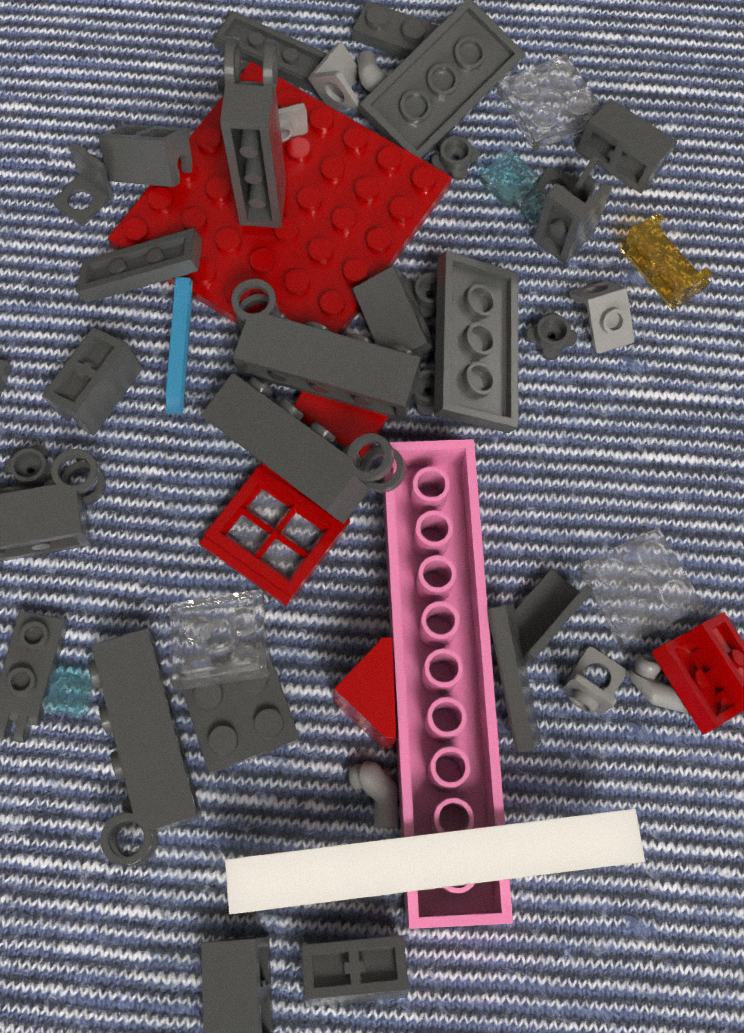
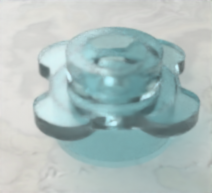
[42,668,95,719]

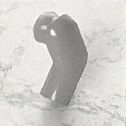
[357,51,387,92]
[630,655,689,714]
[349,761,398,828]

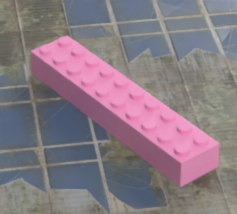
[381,439,513,929]

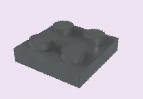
[179,650,300,774]

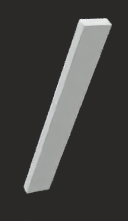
[225,809,645,914]

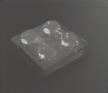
[496,54,602,151]
[577,527,704,648]
[170,589,270,691]

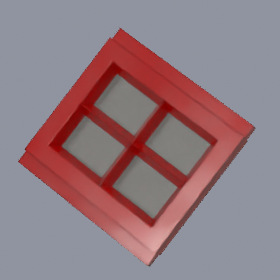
[199,463,350,607]

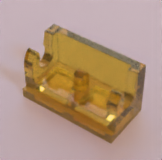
[621,213,713,311]

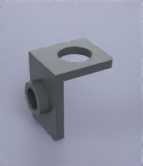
[53,142,114,226]
[531,155,599,206]

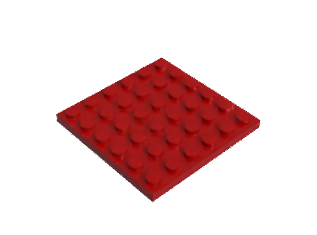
[108,62,452,335]

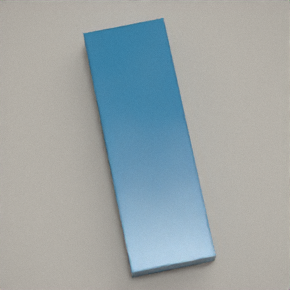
[165,277,193,414]

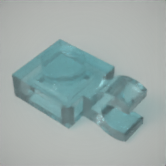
[480,150,546,225]

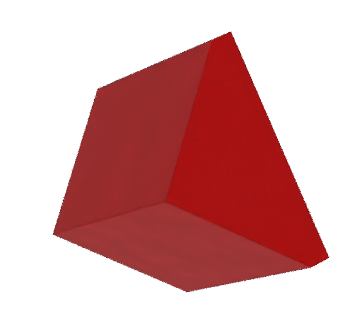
[334,637,396,750]

